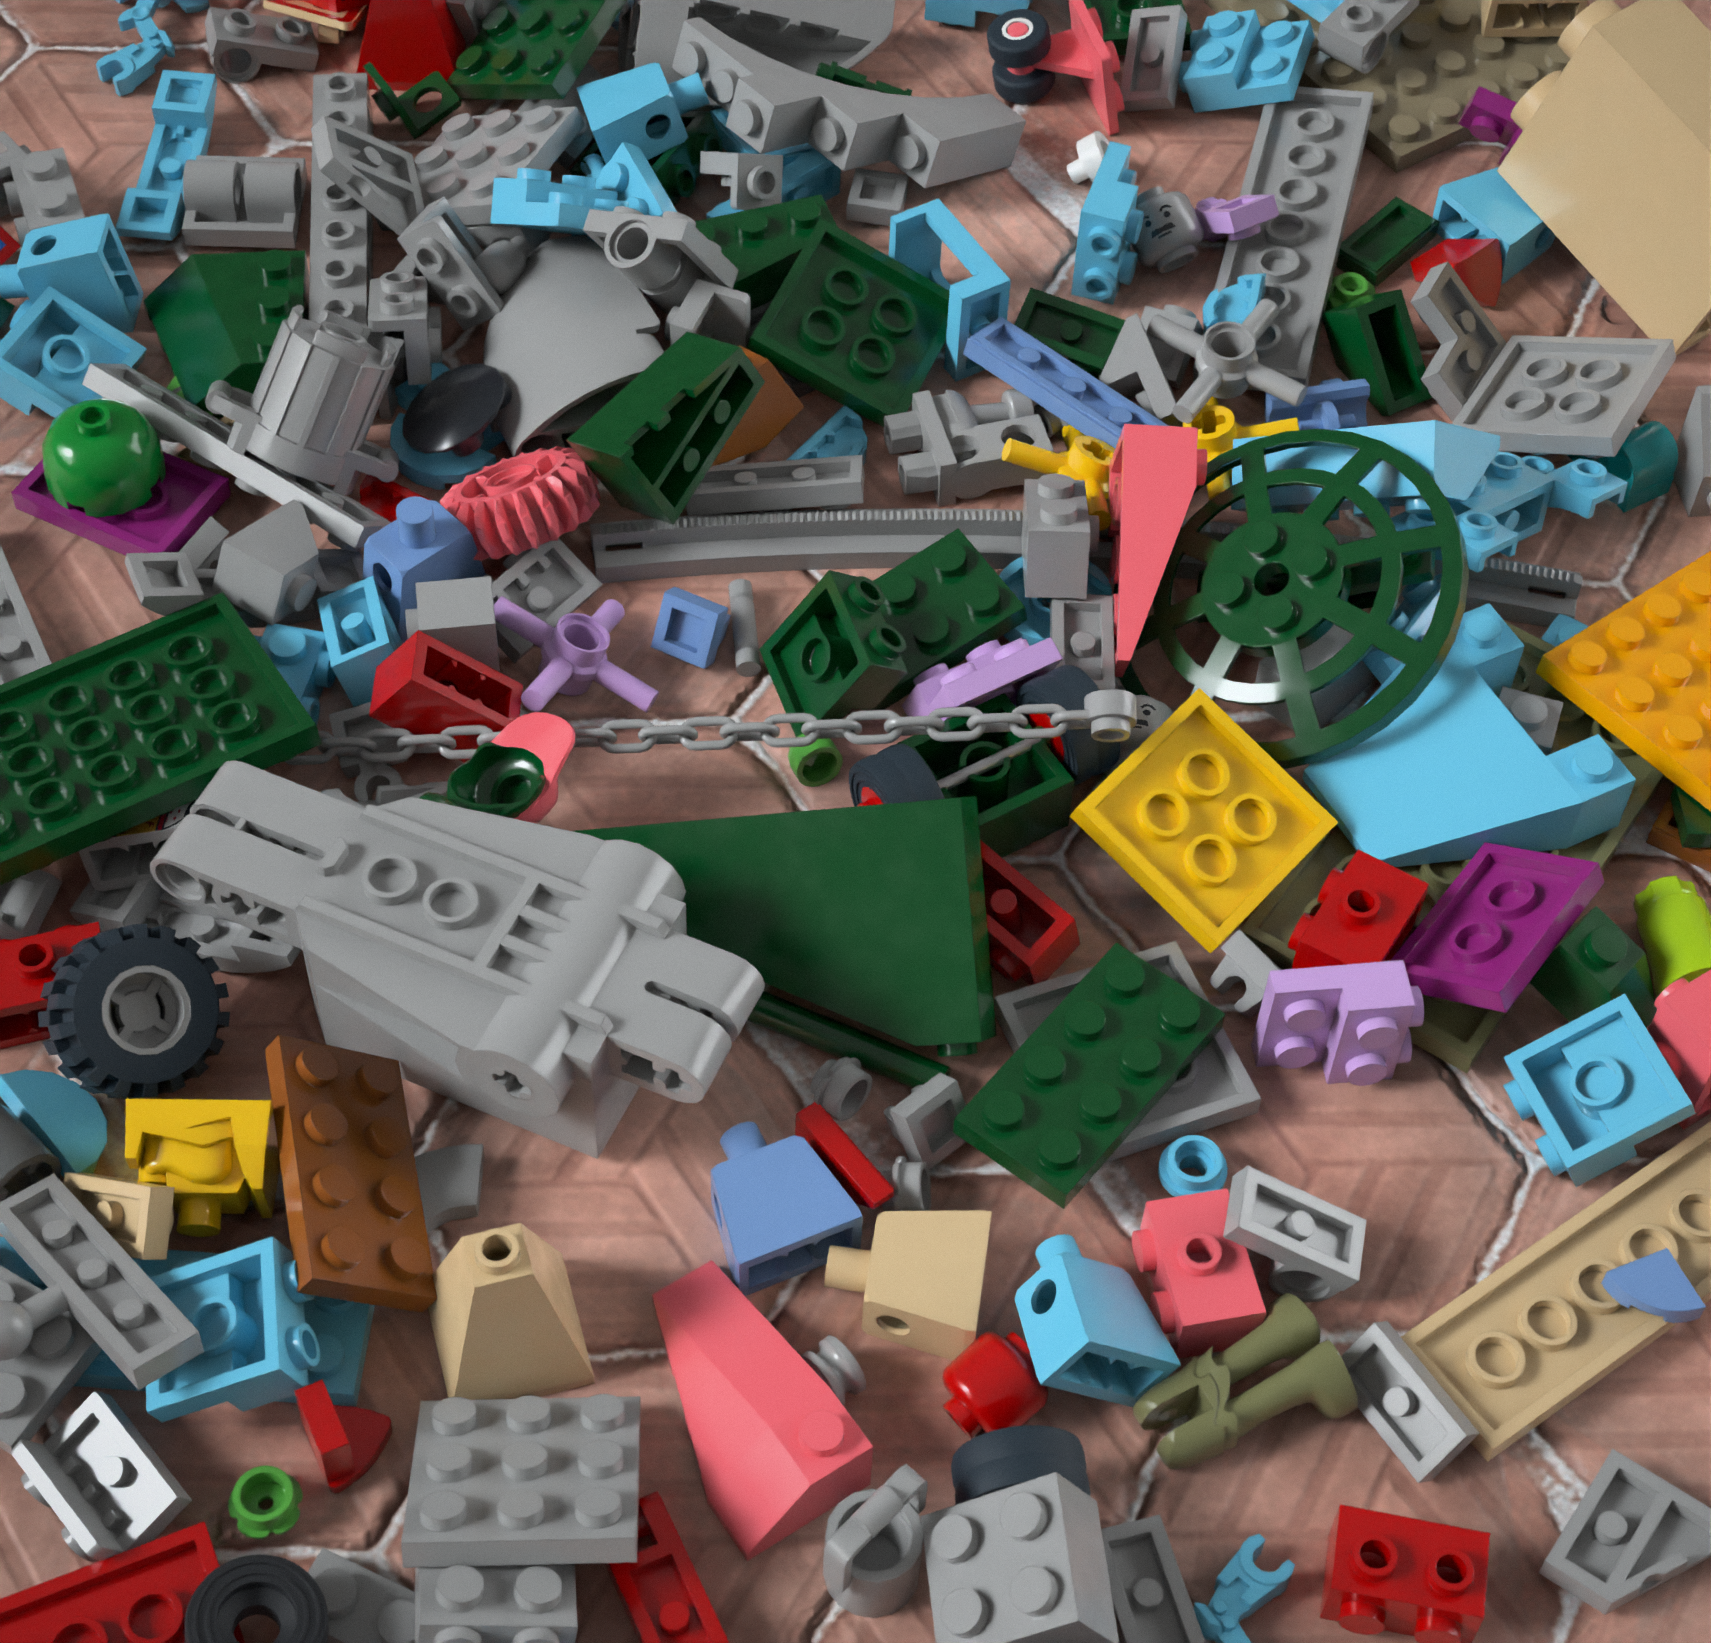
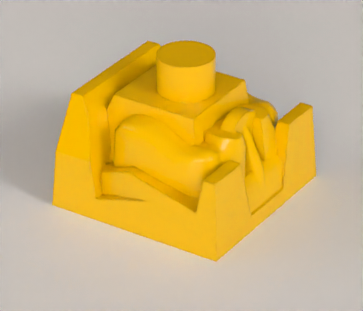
[125,1099,280,1237]

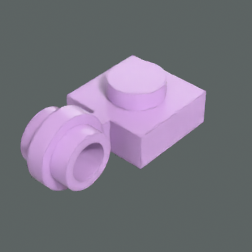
[1194,194,1279,242]

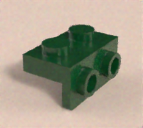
[1014,288,1125,380]

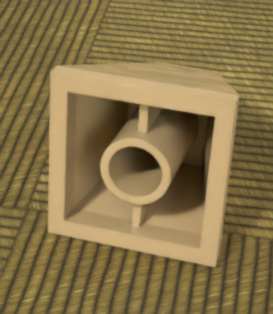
[428,1223,594,1400]

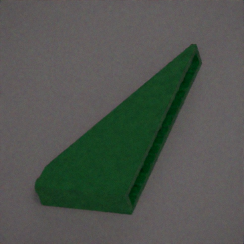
[573,796,997,1057]

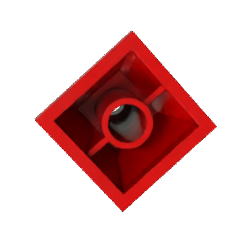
[356,0,467,91]

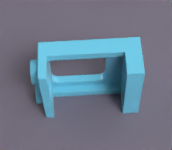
[889,198,1011,382]

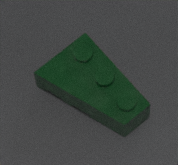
[695,195,837,311]
[567,331,765,525]

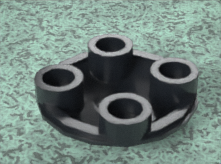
[402,363,512,457]

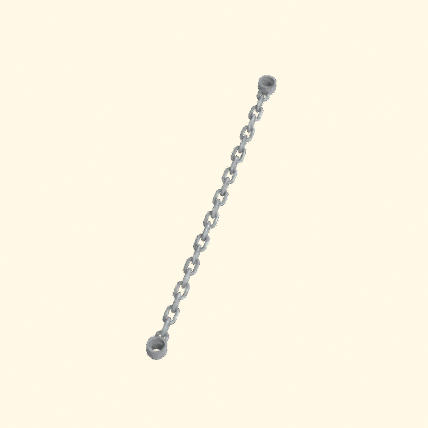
[284,689,1137,765]

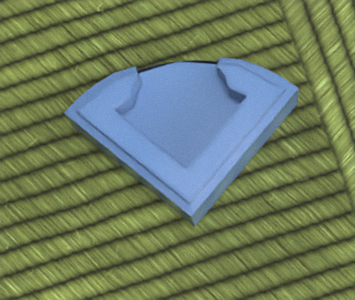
[1601,1248,1706,1323]

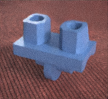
[1264,378,1370,430]

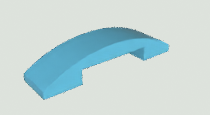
[115,70,217,241]

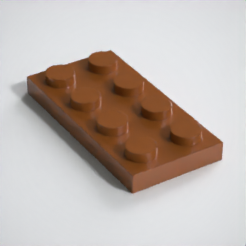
[265,1034,438,1313]

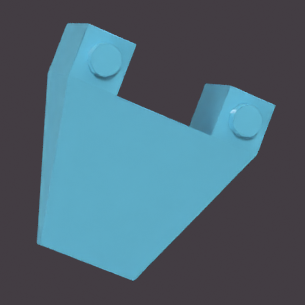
[1302,603,1636,867]

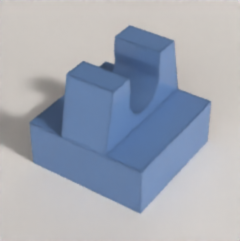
[651,586,731,669]

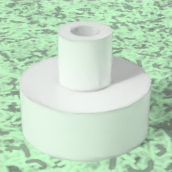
[1067,131,1110,184]

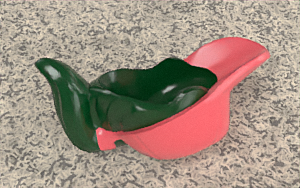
[419,712,576,824]

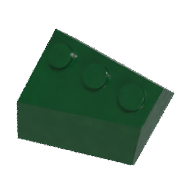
[143,249,309,418]

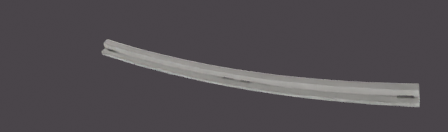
[590,508,1583,628]

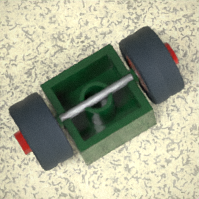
[849,665,1120,858]

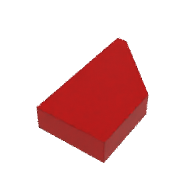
[795,1102,894,1209]

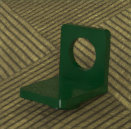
[363,62,462,139]

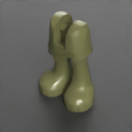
[1133,1293,1358,1470]

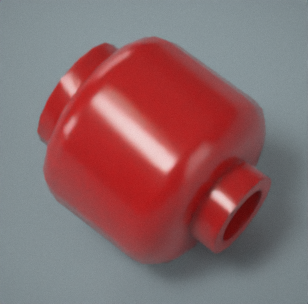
[942,1331,1049,1439]

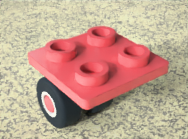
[987,0,1124,136]

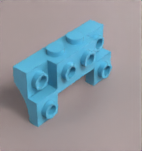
[1391,451,1628,573]

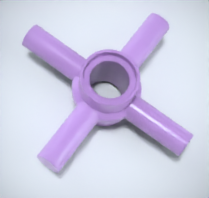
[494,596,659,713]

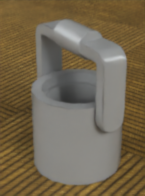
[823,1464,928,1618]

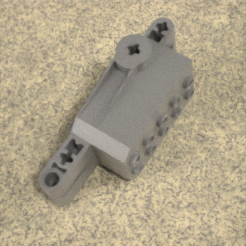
[150,761,765,1159]

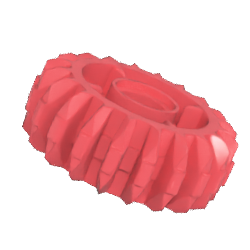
[440,446,601,561]

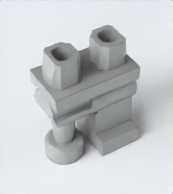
[884,388,1054,507]

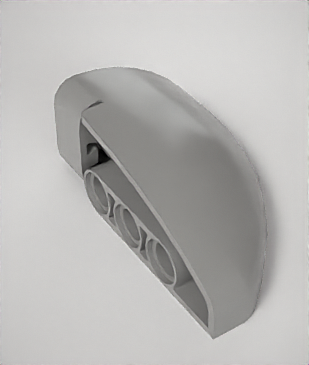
[618,0,895,111]
[483,235,664,457]

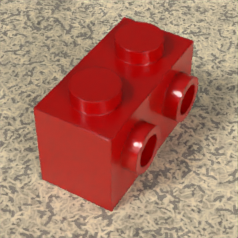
[980,840,1080,986]
[1320,1504,1490,1643]

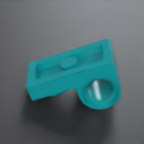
[1566,420,1679,513]

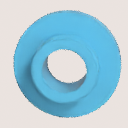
[1158,1135,1228,1197]

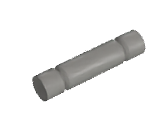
[728,579,761,677]

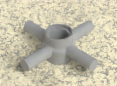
[1147,299,1308,423]

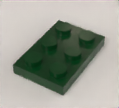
[873,528,1027,710]

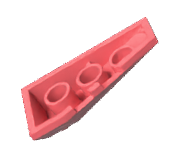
[1108,424,1207,677]
[652,1260,873,1561]

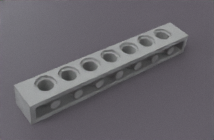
[309,72,373,425]

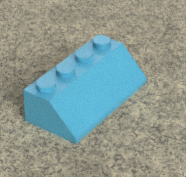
[1231,420,1500,521]

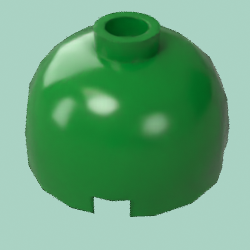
[42,398,166,517]

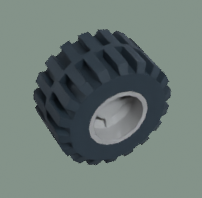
[38,924,230,1099]

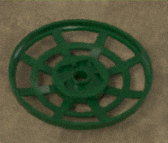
[1113,429,1469,769]

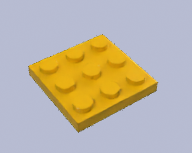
[1070,688,1338,954]

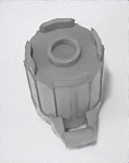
[205,305,399,496]

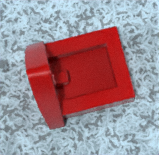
[1410,238,1502,307]
[294,1379,393,1494]

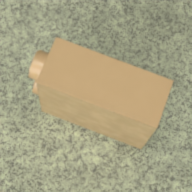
[1497,0,1711,356]

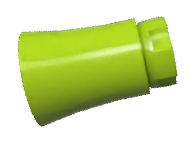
[1633,876,1711,998]

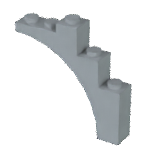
[672,17,1027,188]

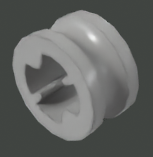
[801,1335,866,1405]

